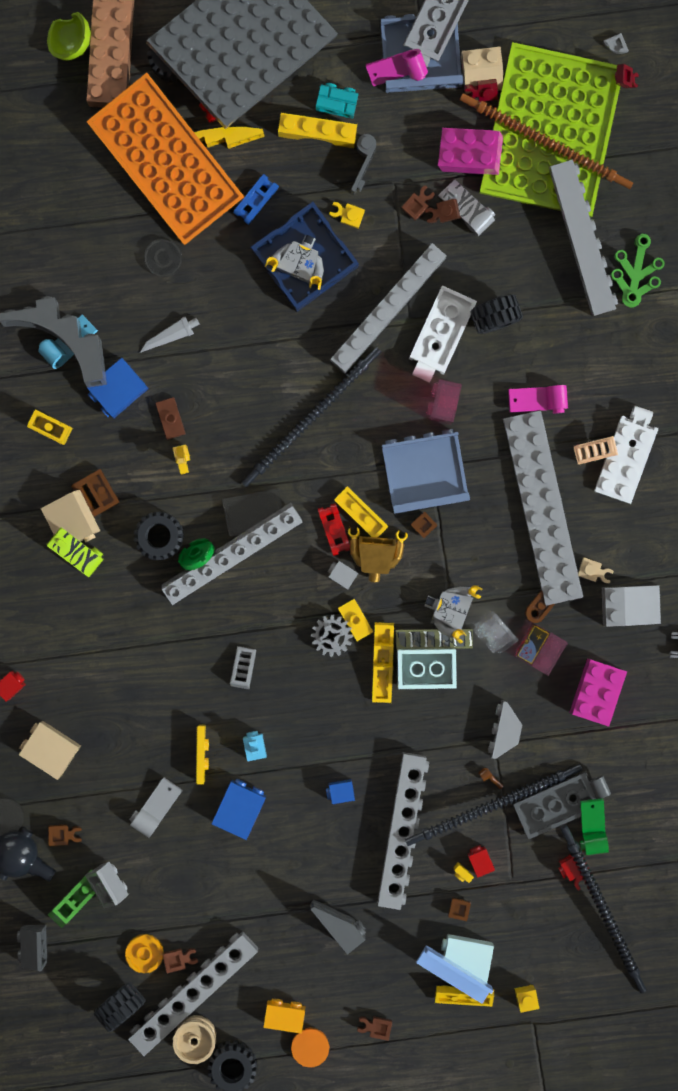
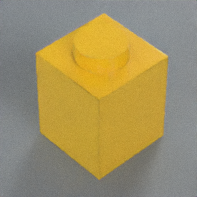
[514,985,539,1013]

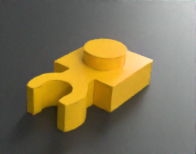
[329,202,365,229]

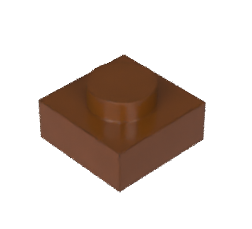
[411,511,438,539]
[448,897,471,921]

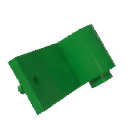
[579,798,609,855]

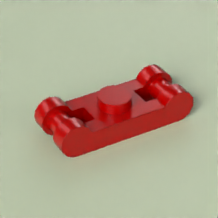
[318,503,350,556]

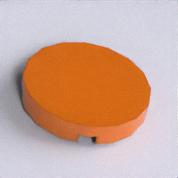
[291,1028,330,1067]

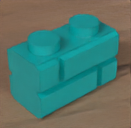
[316,83,358,119]

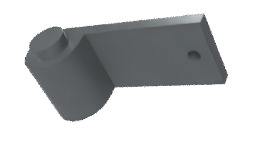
[351,134,376,195]

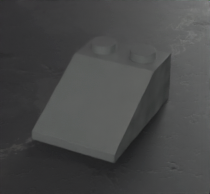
[311,900,366,955]

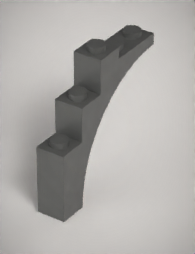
[0,296,107,388]

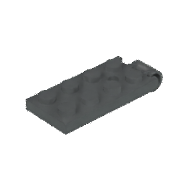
[512,771,611,839]

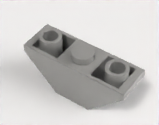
[488,700,522,759]

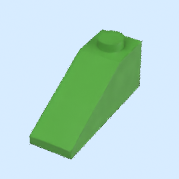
[48,869,95,928]

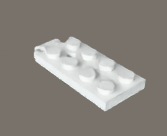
[409,286,477,383]
[594,406,658,504]

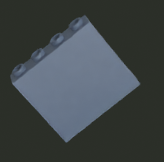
[381,14,463,93]
[382,429,470,514]

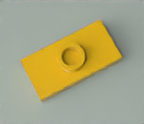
[338,599,373,641]

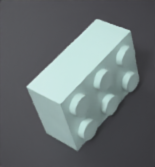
[397,648,456,689]

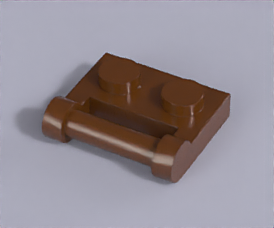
[71,469,120,517]

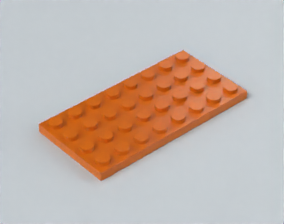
[86,73,244,245]

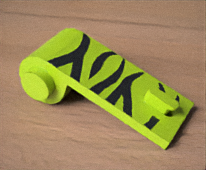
[47,527,104,577]

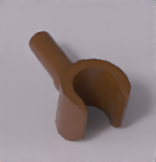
[478,768,503,789]

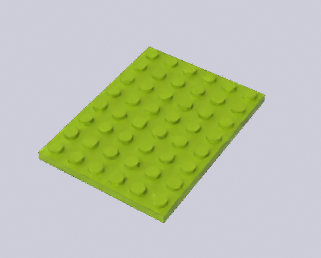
[479,42,620,218]

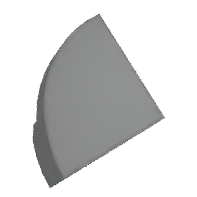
[603,33,629,54]

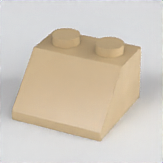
[460,47,503,94]

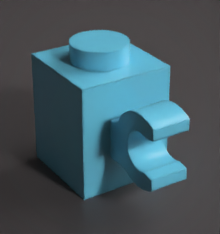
[243,731,267,761]

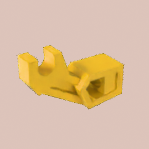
[173,444,191,475]

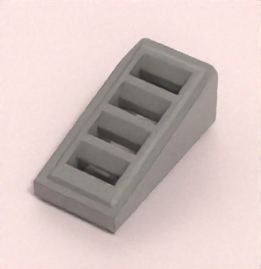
[230,646,256,689]

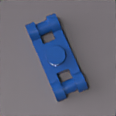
[233,174,279,225]

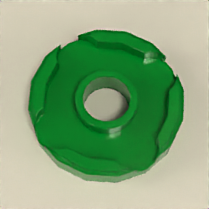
[178,538,215,571]

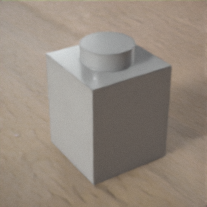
[327,561,358,589]

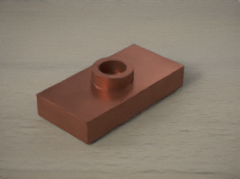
[156,397,186,440]

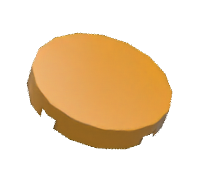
[125,934,164,973]

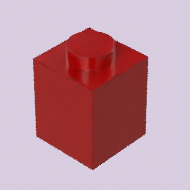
[0,671,26,702]
[467,845,495,878]

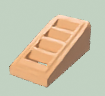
[574,436,618,464]

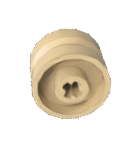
[173,1015,217,1064]

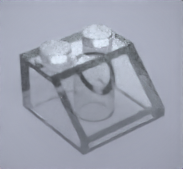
[473,610,519,654]

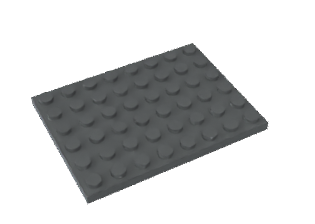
[146,0,338,129]

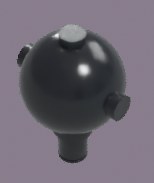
[0,828,56,882]

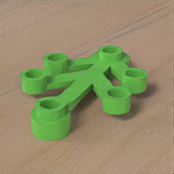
[611,234,665,308]

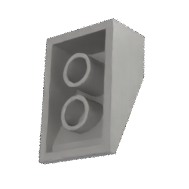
[602,585,661,627]

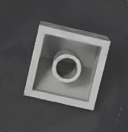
[85,862,129,908]

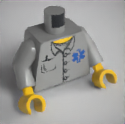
[265,234,324,290]
[424,585,482,644]

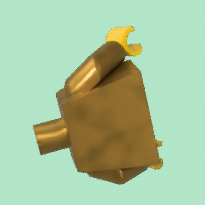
[348,527,408,582]

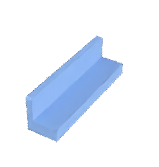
[416,945,493,1004]

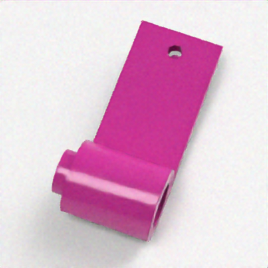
[366,49,428,86]
[508,385,568,414]

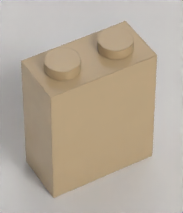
[41,490,100,542]
[19,721,81,780]

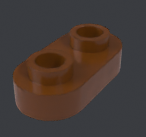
[525,590,555,623]

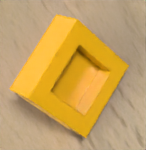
[453,862,474,883]

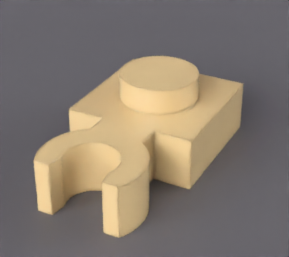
[578,558,614,583]

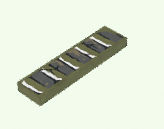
[396,629,473,649]

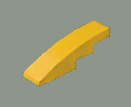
[194,127,264,149]
[372,622,394,703]

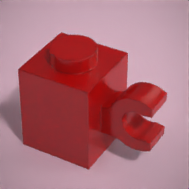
[558,855,589,890]

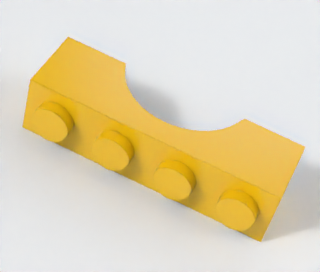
[278,113,357,148]

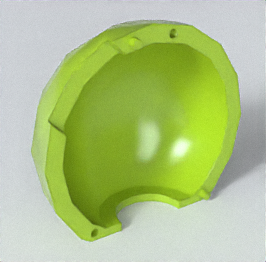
[47,12,91,60]

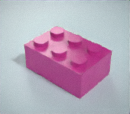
[438,128,503,175]
[569,658,627,726]

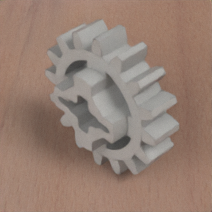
[311,615,353,657]

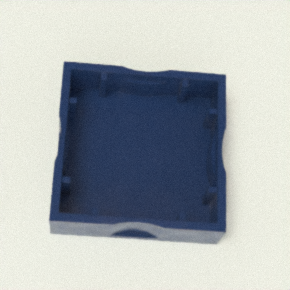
[251,202,359,312]

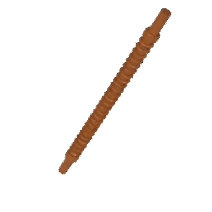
[460,93,633,189]

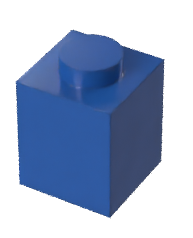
[326,779,355,804]

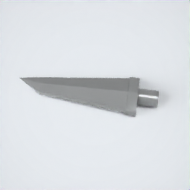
[140,317,200,353]

